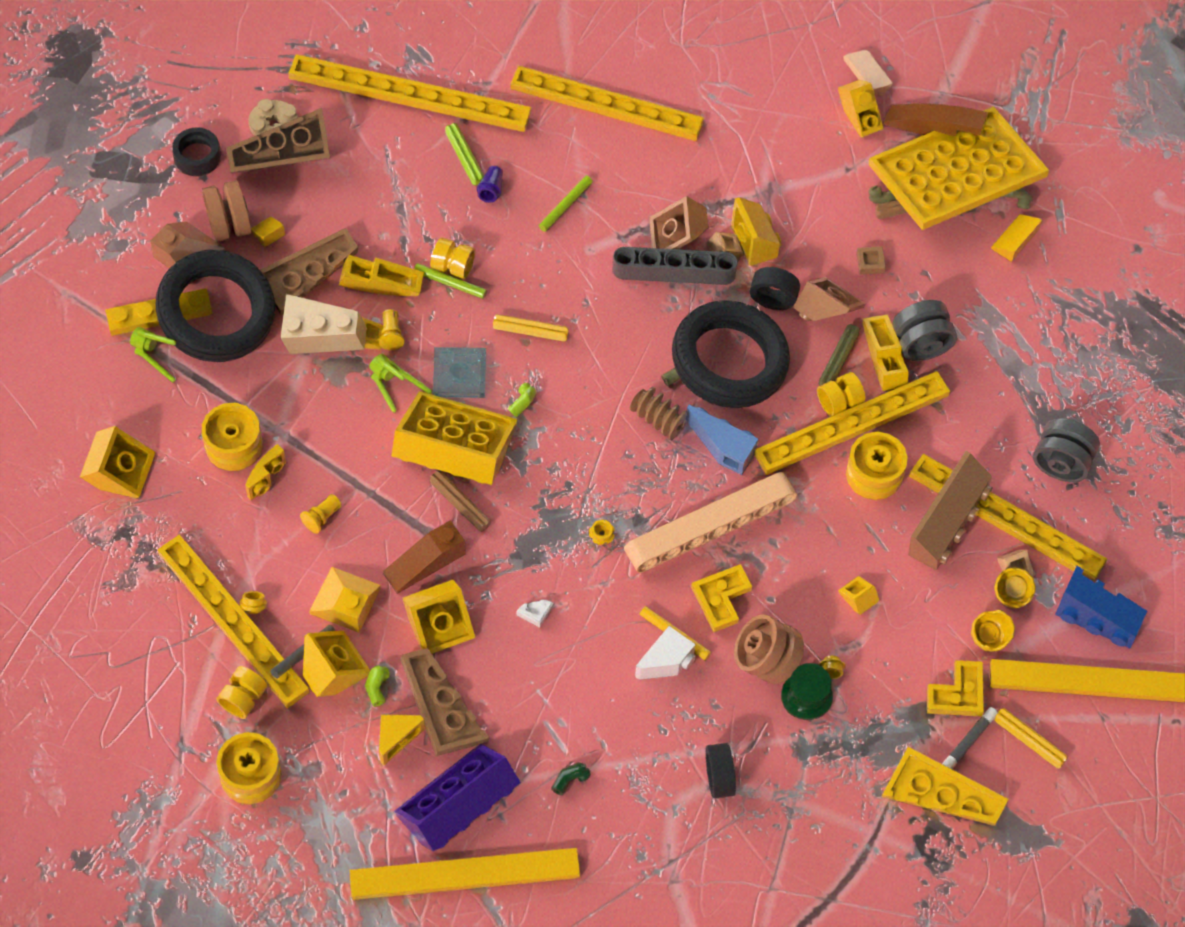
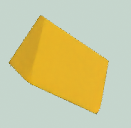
[991,214,1042,262]

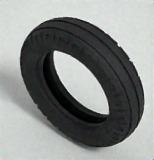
[156,250,275,362]
[672,300,790,408]

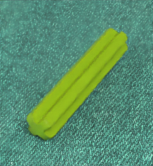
[445,123,484,186]

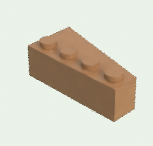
[227,108,330,174]

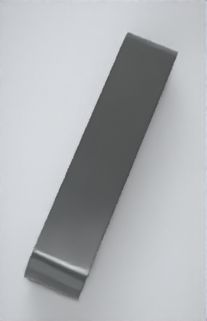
[612,247,738,285]

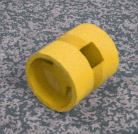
[430,237,476,279]
[817,372,866,417]
[216,666,268,719]

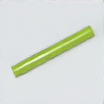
[539,176,593,232]
[414,263,487,299]

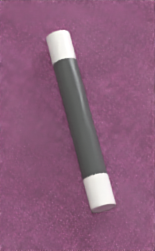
[942,707,998,769]

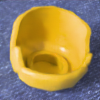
[994,567,1036,608]
[971,610,1015,652]

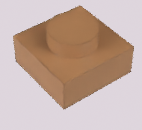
[856,247,886,275]

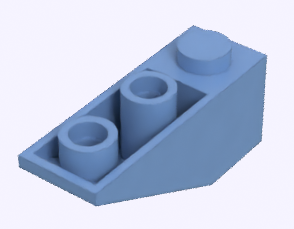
[686,404,758,475]

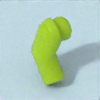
[507,383,537,418]
[365,665,390,707]

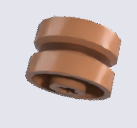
[202,180,251,243]
[734,614,804,684]

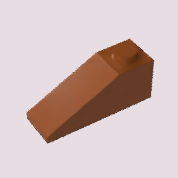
[383,520,466,594]

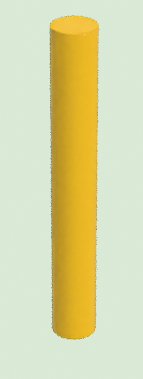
[640,606,711,661]

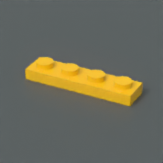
[105,288,212,336]

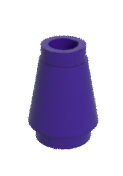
[477,166,503,203]

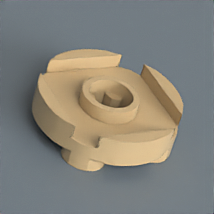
[249,99,298,136]

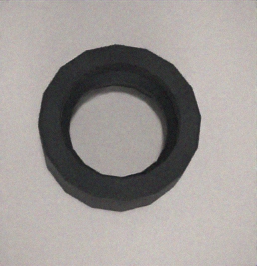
[172,127,221,176]
[749,267,801,310]
[705,743,736,799]

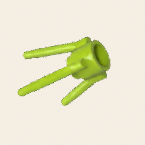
[130,327,176,382]
[369,354,432,413]

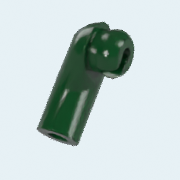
[551,762,591,795]

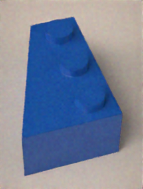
[1055,566,1147,648]

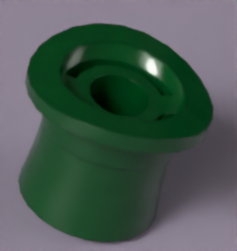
[781,663,833,720]

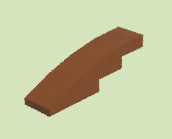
[884,103,988,137]

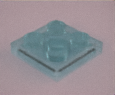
[433,347,486,398]

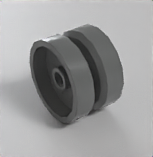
[892,300,958,361]
[1033,418,1100,482]

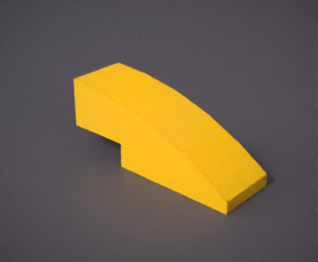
[339,255,424,296]
[863,315,908,391]

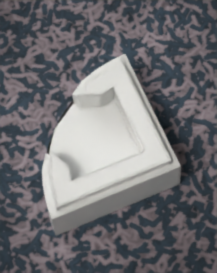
[516,600,554,628]

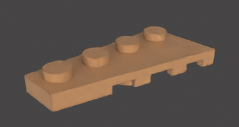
[260,228,358,316]
[400,648,489,756]

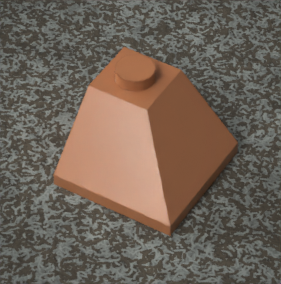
[649,196,708,249]
[150,221,225,284]
[793,277,866,321]

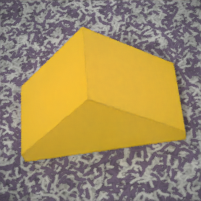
[379,715,425,766]

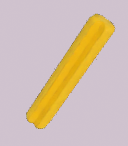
[493,314,569,342]
[994,708,1067,768]

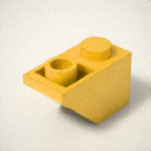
[838,80,884,137]

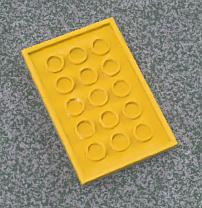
[869,106,1049,230]

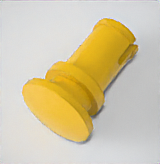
[379,309,404,350]
[300,494,342,534]

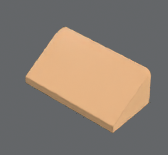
[843,50,892,96]

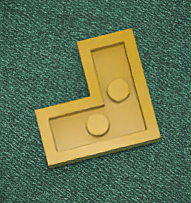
[691,564,752,632]
[927,660,984,717]

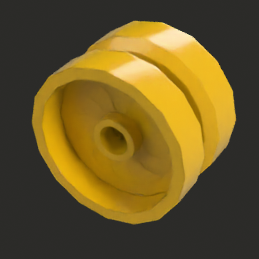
[202,403,263,471]
[846,432,908,500]
[216,732,282,805]

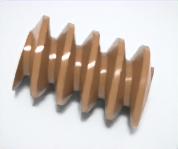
[630,387,688,441]

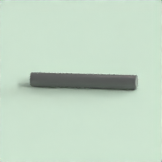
[271,625,335,678]

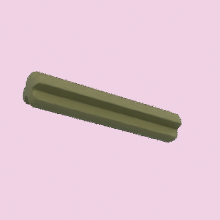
[819,324,860,386]

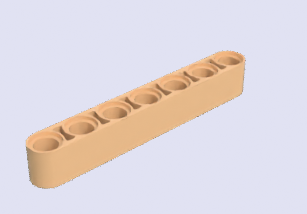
[624,472,798,573]

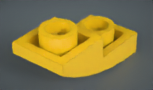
[245,444,286,500]

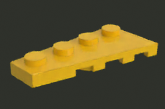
[882,747,1009,826]

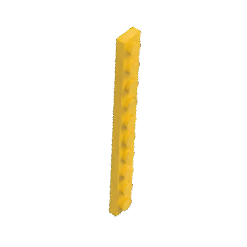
[288,54,531,132]

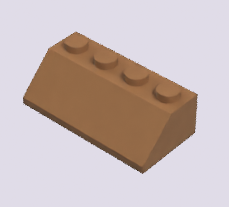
[908,451,993,570]

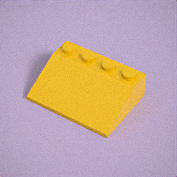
[391,391,518,485]

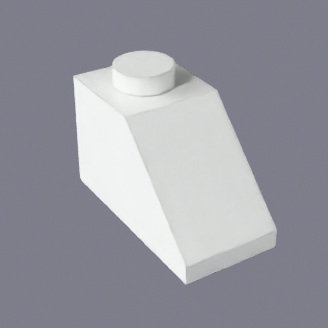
[635,626,696,680]

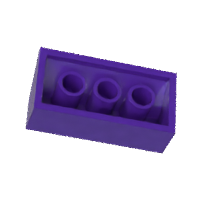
[394,744,521,852]

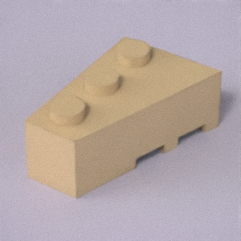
[281,294,367,354]

